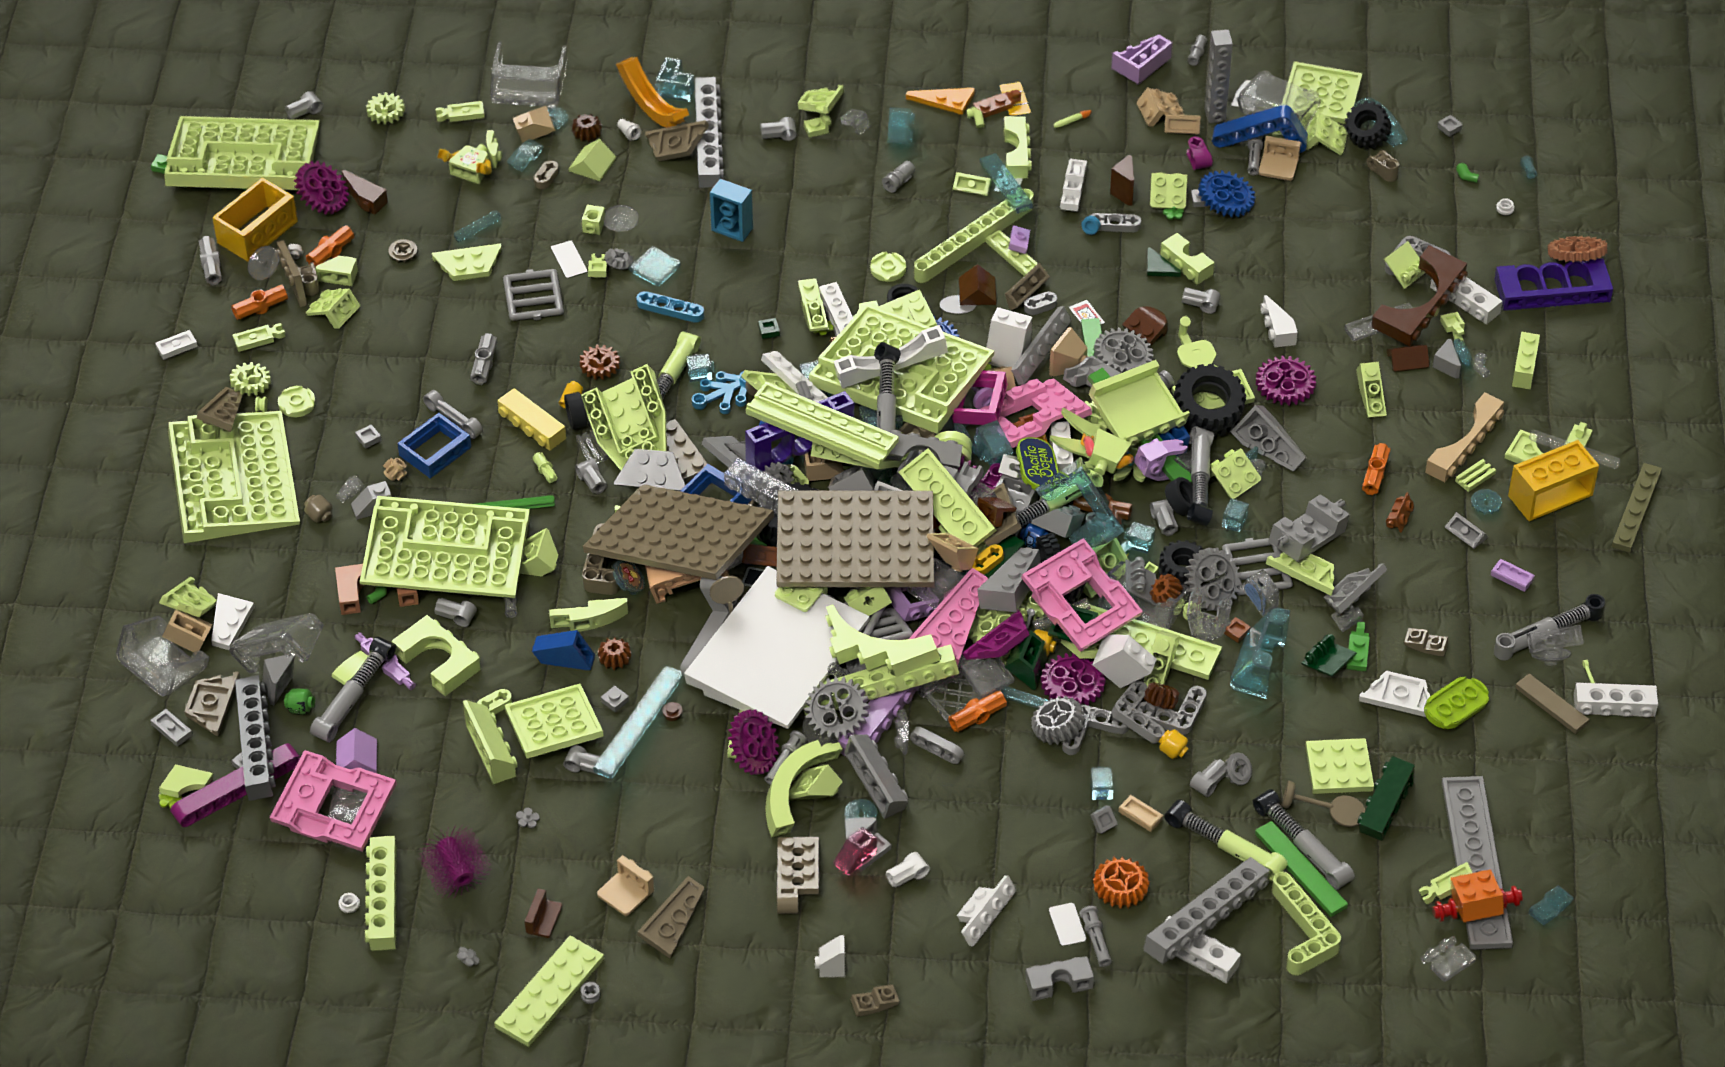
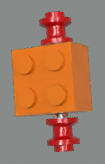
[1432,869,1523,922]

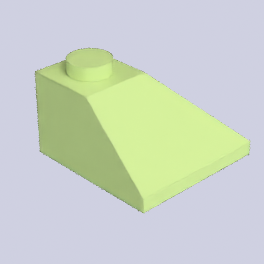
[520,528,558,577]
[788,764,843,800]

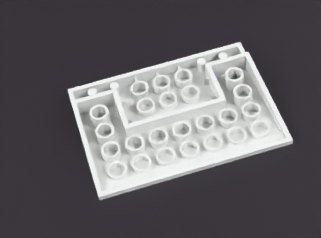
[684,566,870,729]

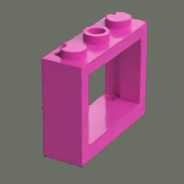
[951,371,1008,426]

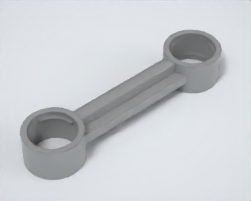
[423,390,483,439]

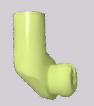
[967,107,985,128]

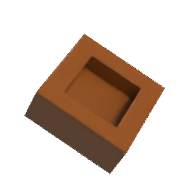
[1223,617,1251,643]

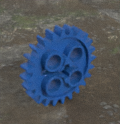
[1198,170,1256,217]

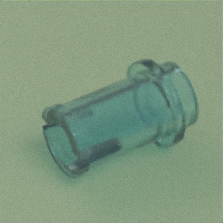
[1520,156,1538,179]

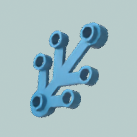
[692,371,747,414]

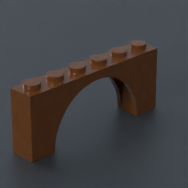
[1371,245,1468,346]

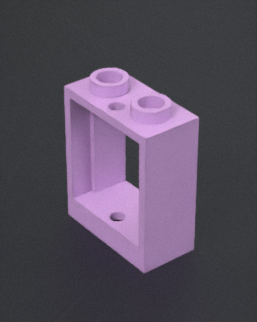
[884,587,942,622]

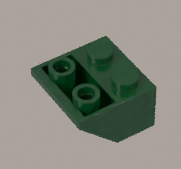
[1005,630,1047,690]

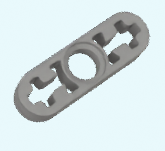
[1090,213,1141,232]
[910,727,964,764]

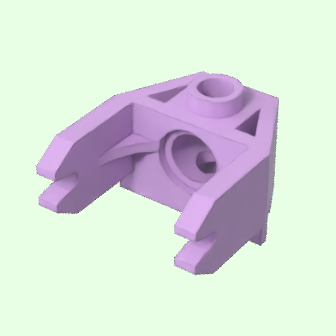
[1134,438,1187,481]

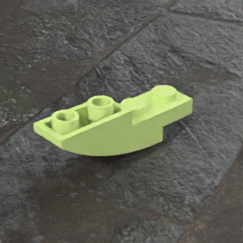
[798,278,828,332]
[549,598,628,632]

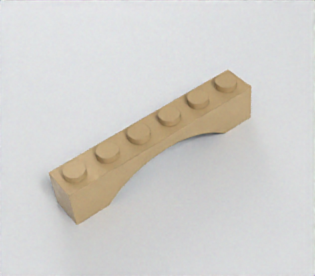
[1425,392,1505,482]

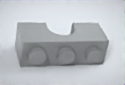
[1025,956,1094,1001]

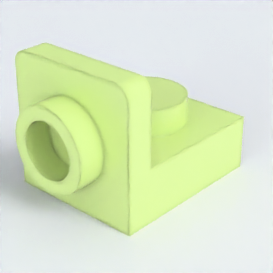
[804,113,831,137]

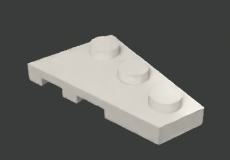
[211,593,255,650]

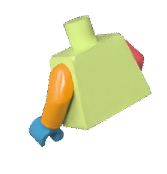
[1080,429,1135,476]

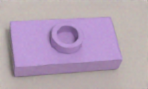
[1008,225,1030,254]
[1491,559,1535,592]

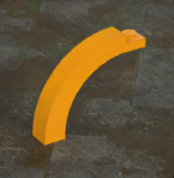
[616,57,689,128]

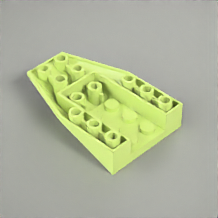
[581,364,667,470]

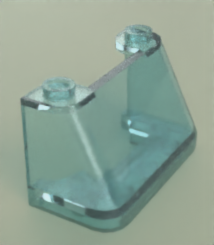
[1230,608,1290,698]

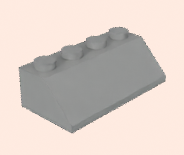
[828,465,876,491]
[844,735,908,819]

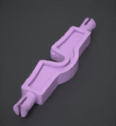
[355,633,416,690]

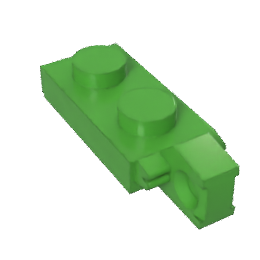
[1346,622,1370,671]

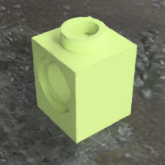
[582,205,605,235]

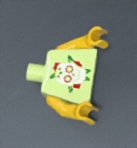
[437,144,492,184]

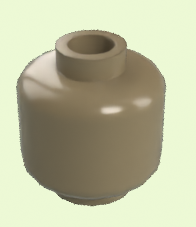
[304,495,332,523]

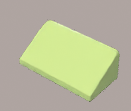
[953,172,992,196]

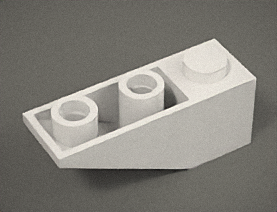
[1260,295,1298,347]

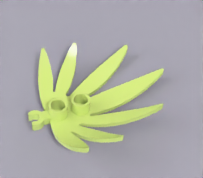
[1050,408,1146,482]

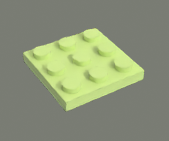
[1305,738,1374,794]

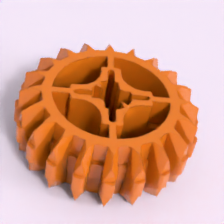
[1093,856,1149,909]

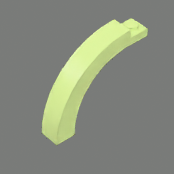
[766,740,842,837]

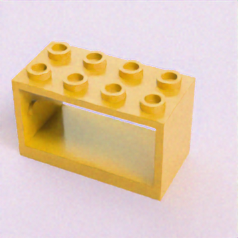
[212,178,298,261]
[1508,440,1599,521]

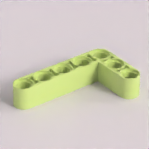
[1272,872,1341,975]

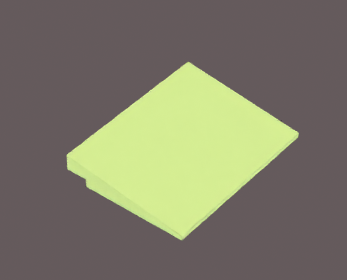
[164,116,320,190]
[809,304,994,434]
[168,411,300,543]
[360,496,530,598]

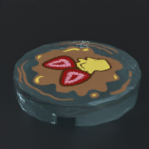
[612,560,645,595]

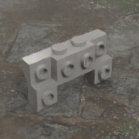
[1063,356,1120,387]
[897,450,984,496]

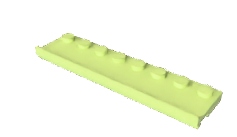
[746,382,899,469]

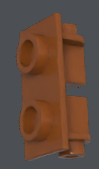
[1386,492,1414,533]

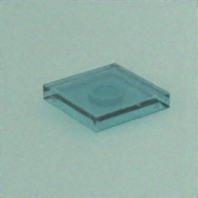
[630,246,681,286]

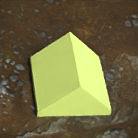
[569,139,616,181]

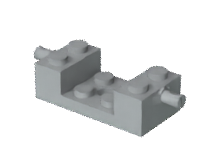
[1268,494,1350,562]

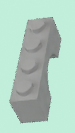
[885,430,963,469]

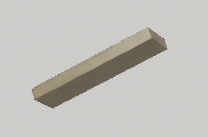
[1515,674,1589,734]

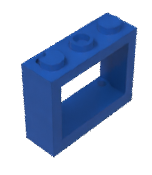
[398,413,471,479]
[681,464,752,504]

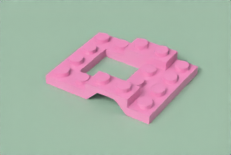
[981,378,1092,449]
[1021,538,1143,652]
[270,750,397,852]

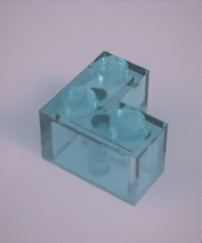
[655,57,694,101]
[887,107,916,144]
[972,420,1013,466]

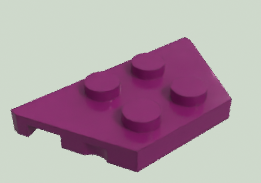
[962,610,1030,660]

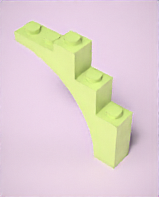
[825,605,940,677]

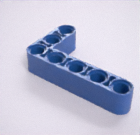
[1212,105,1308,152]

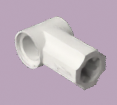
[886,852,930,888]

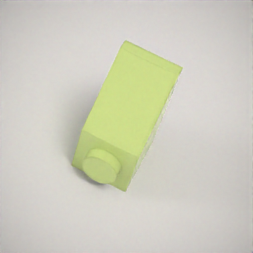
[315,256,358,286]

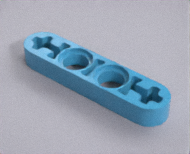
[636,291,704,322]

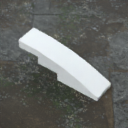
[1060,159,1087,211]

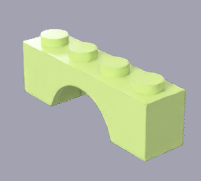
[1004,117,1031,178]

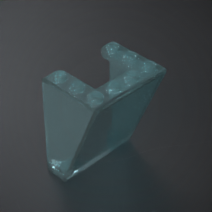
[1035,457,1125,548]

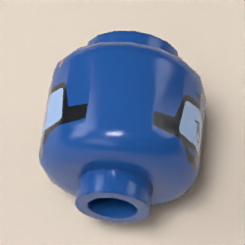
[1020,523,1050,549]

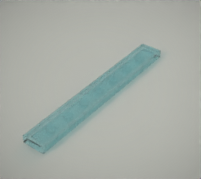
[593,666,683,779]

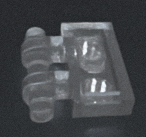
[1420,936,1476,982]

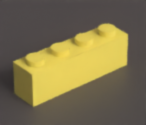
[498,388,566,451]

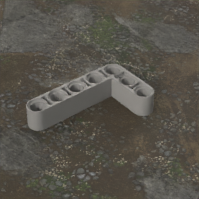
[681,576,738,677]

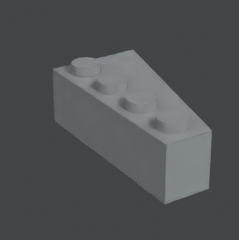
[977,547,1041,612]

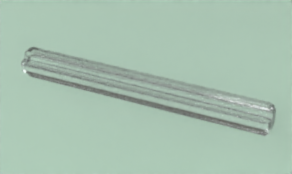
[1529,430,1621,469]

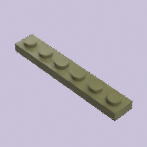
[1612,463,1662,553]

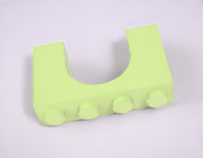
[392,615,481,696]

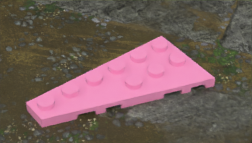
[909,568,988,678]

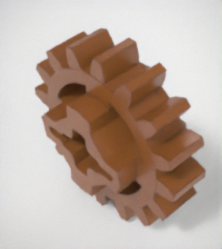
[580,345,620,380]

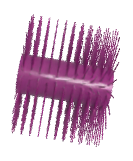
[418,825,491,897]

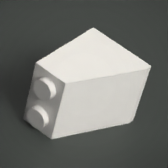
[986,307,1032,368]
[1092,635,1157,688]

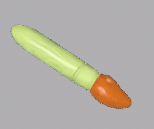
[1053,110,1091,128]

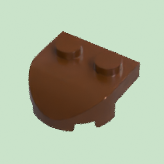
[1122,306,1168,347]

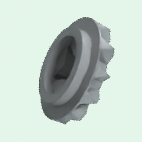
[604,248,633,269]
[1224,753,1252,785]

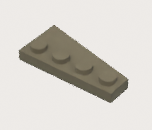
[275,240,307,307]
[197,387,243,432]
[637,876,705,958]

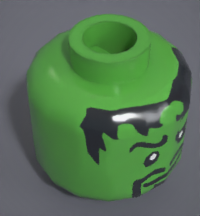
[284,688,315,715]

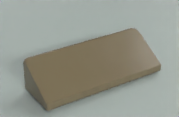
[1005,263,1050,310]

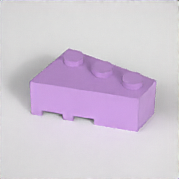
[1112,35,1172,84]

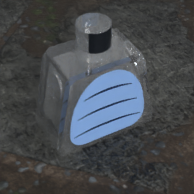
[1242,569,1279,616]

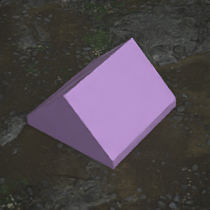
[336,728,377,773]

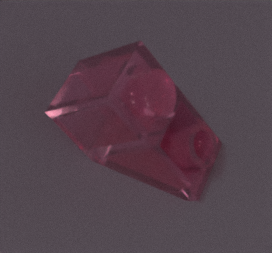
[833,826,877,876]

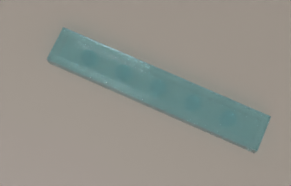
[979,153,1033,214]

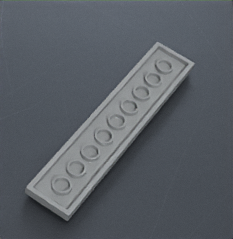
[1441,776,1513,949]

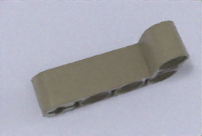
[582,523,619,595]

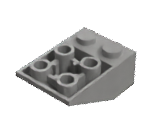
[996,474,1038,537]

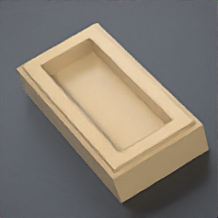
[1164,114,1201,134]
[1118,795,1163,832]

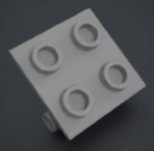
[1125,557,1157,606]

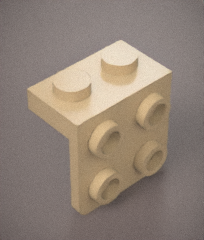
[1136,88,1184,127]
[1258,136,1301,181]
[597,855,654,916]

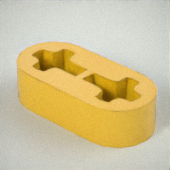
[972,544,1004,575]

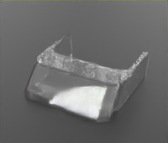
[490,41,568,107]

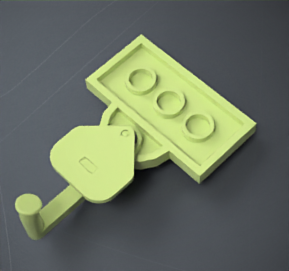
[1172,316,1255,409]

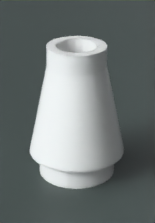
[617,119,641,140]

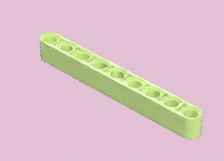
[914,189,1033,283]

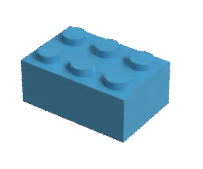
[710,179,753,242]

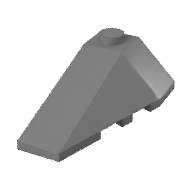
[1231,405,1307,471]

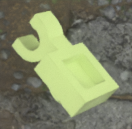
[1440,312,1465,344]

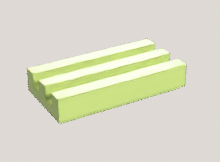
[1455,459,1496,492]

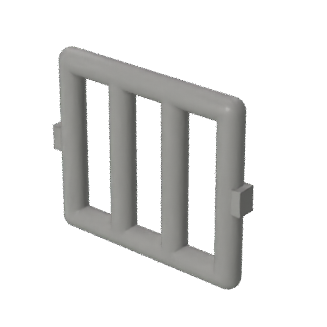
[503,269,564,321]
[1222,538,1293,595]
[861,607,913,640]

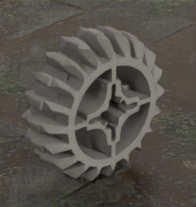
[1031,696,1085,745]

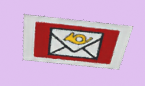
[1069,300,1105,324]

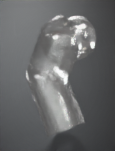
[1473,352,1490,378]

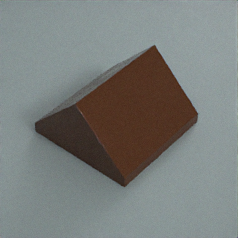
[1110,155,1134,206]
[959,264,996,305]

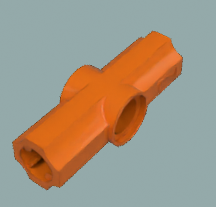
[306,225,355,268]
[231,285,288,320]
[1362,443,1391,496]
[948,691,1007,732]

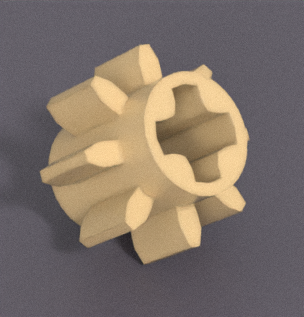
[383,458,407,481]

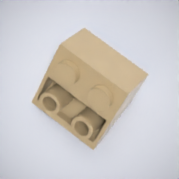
[803,451,844,481]
[162,609,212,654]

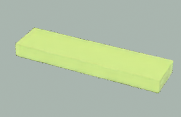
[985,230,1045,276]

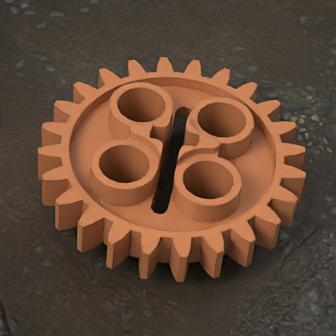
[1548,236,1607,262]

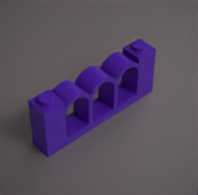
[1494,258,1613,311]
[745,391,854,474]

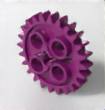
[294,161,349,215]
[1256,356,1316,406]
[1041,653,1105,706]
[728,709,779,775]

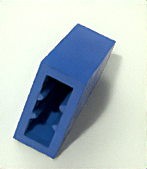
[532,630,595,670]

